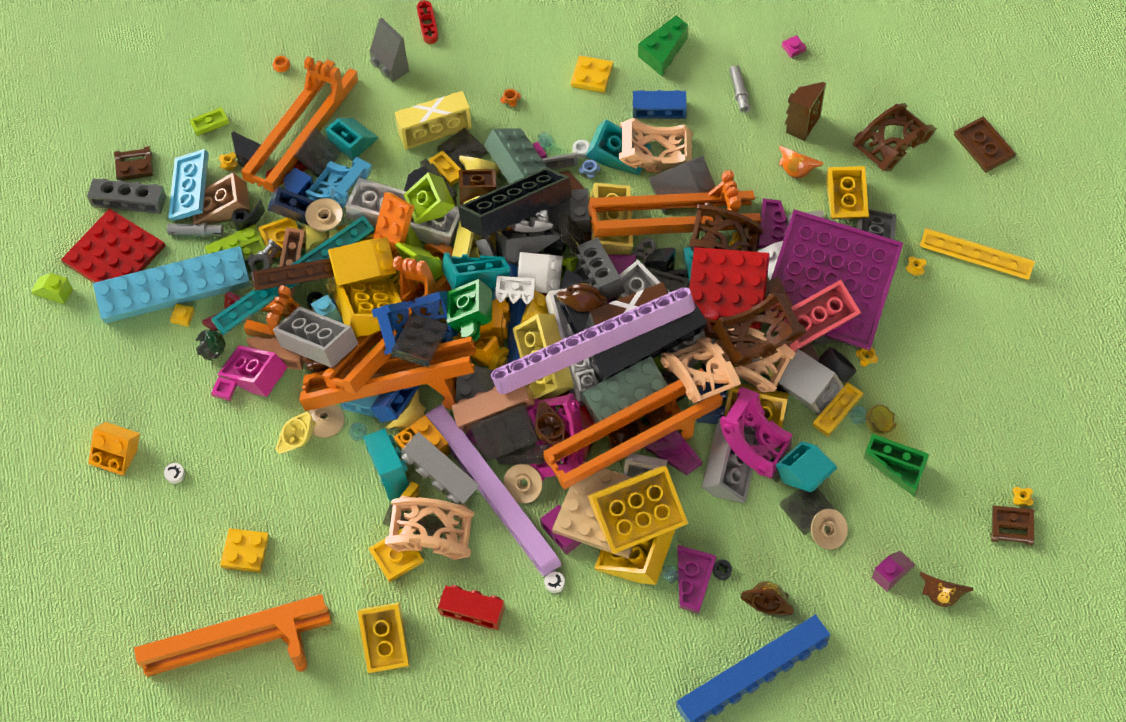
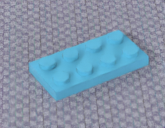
[168,149,209,222]

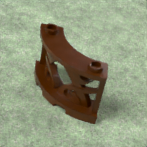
[852,103,937,171]
[689,203,764,253]
[712,292,807,367]

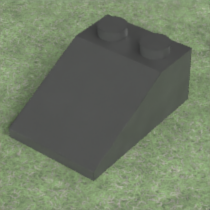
[370,18,409,82]
[648,156,716,212]
[535,189,591,234]
[856,209,896,240]
[496,228,560,264]
[456,366,495,404]

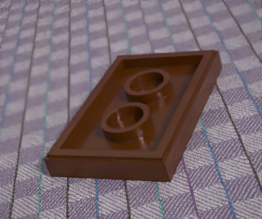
[953,116,1016,173]

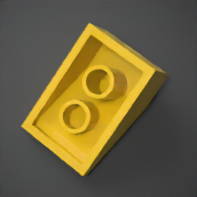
[826,166,869,219]
[328,237,397,286]
[357,602,409,673]

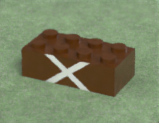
[590,282,669,325]

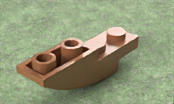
[246,336,307,370]

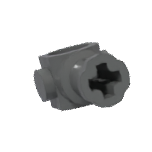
[245,239,282,271]

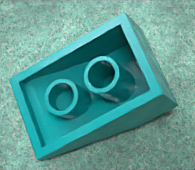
[585,119,652,175]

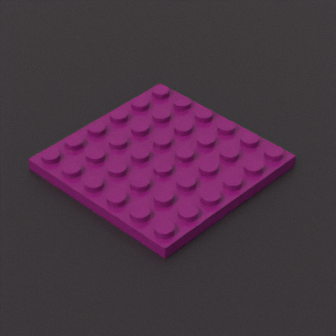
[763,209,903,351]

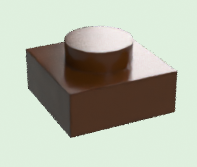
[704,318,720,340]

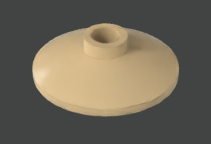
[305,198,343,231]
[309,405,345,438]
[503,464,542,503]
[811,509,848,549]

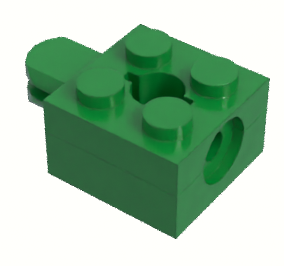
[447,279,492,342]

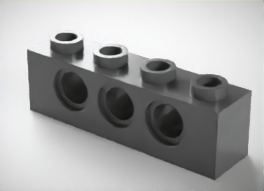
[87,178,166,214]
[577,237,625,300]

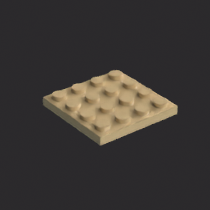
[552,461,634,559]

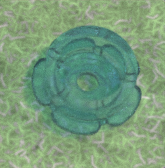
[537,132,554,148]
[848,406,868,425]
[348,422,368,441]
[660,565,679,584]

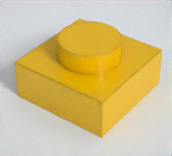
[170,304,195,327]
[489,347,509,370]
[401,481,420,498]

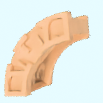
[619,118,693,173]
[701,328,796,393]
[660,337,741,403]
[385,496,474,560]

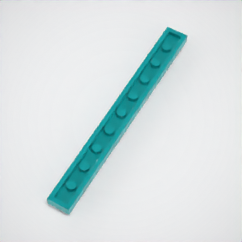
[212,215,375,335]

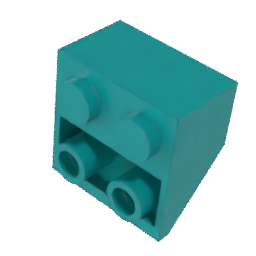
[325,118,378,161]
[776,441,837,492]

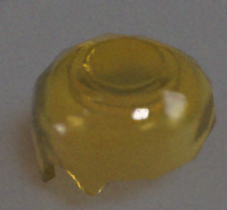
[865,404,897,434]

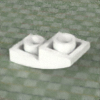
[510,215,553,232]
[569,358,597,392]

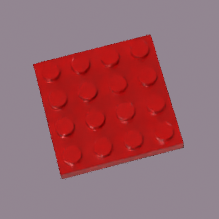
[61,208,166,283]
[689,247,770,330]

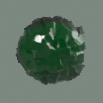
[195,330,226,360]

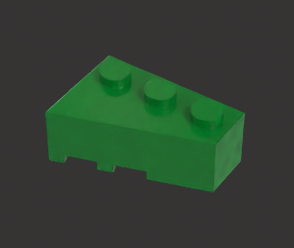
[638,15,688,76]
[864,434,929,496]

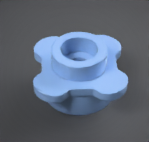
[579,160,601,179]

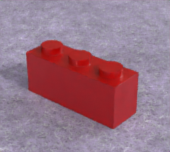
[438,585,505,630]

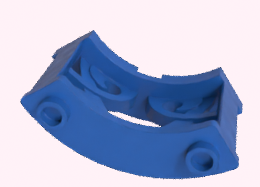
[372,291,459,357]

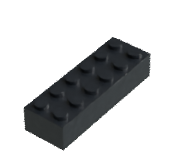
[458,167,572,238]
[590,302,707,383]

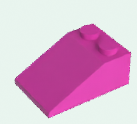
[217,345,288,397]

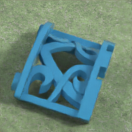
[305,157,372,208]

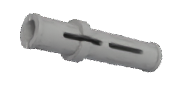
[729,65,751,113]
[167,223,224,238]

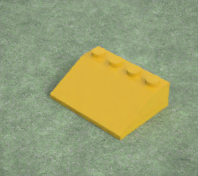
[334,278,403,337]
[587,466,688,554]
[594,529,675,585]

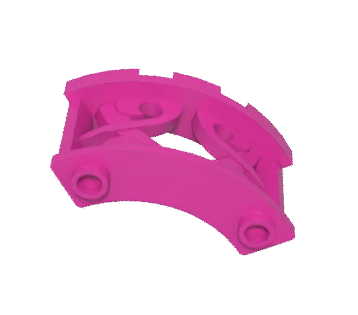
[720,387,793,478]
[525,393,584,481]

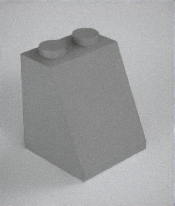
[778,349,844,416]

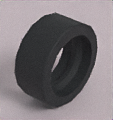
[819,347,857,383]

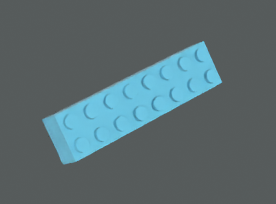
[93,246,251,324]

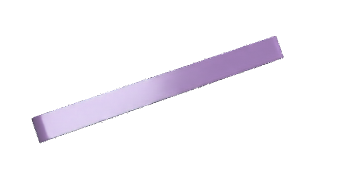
[491,288,696,394]
[425,404,561,577]

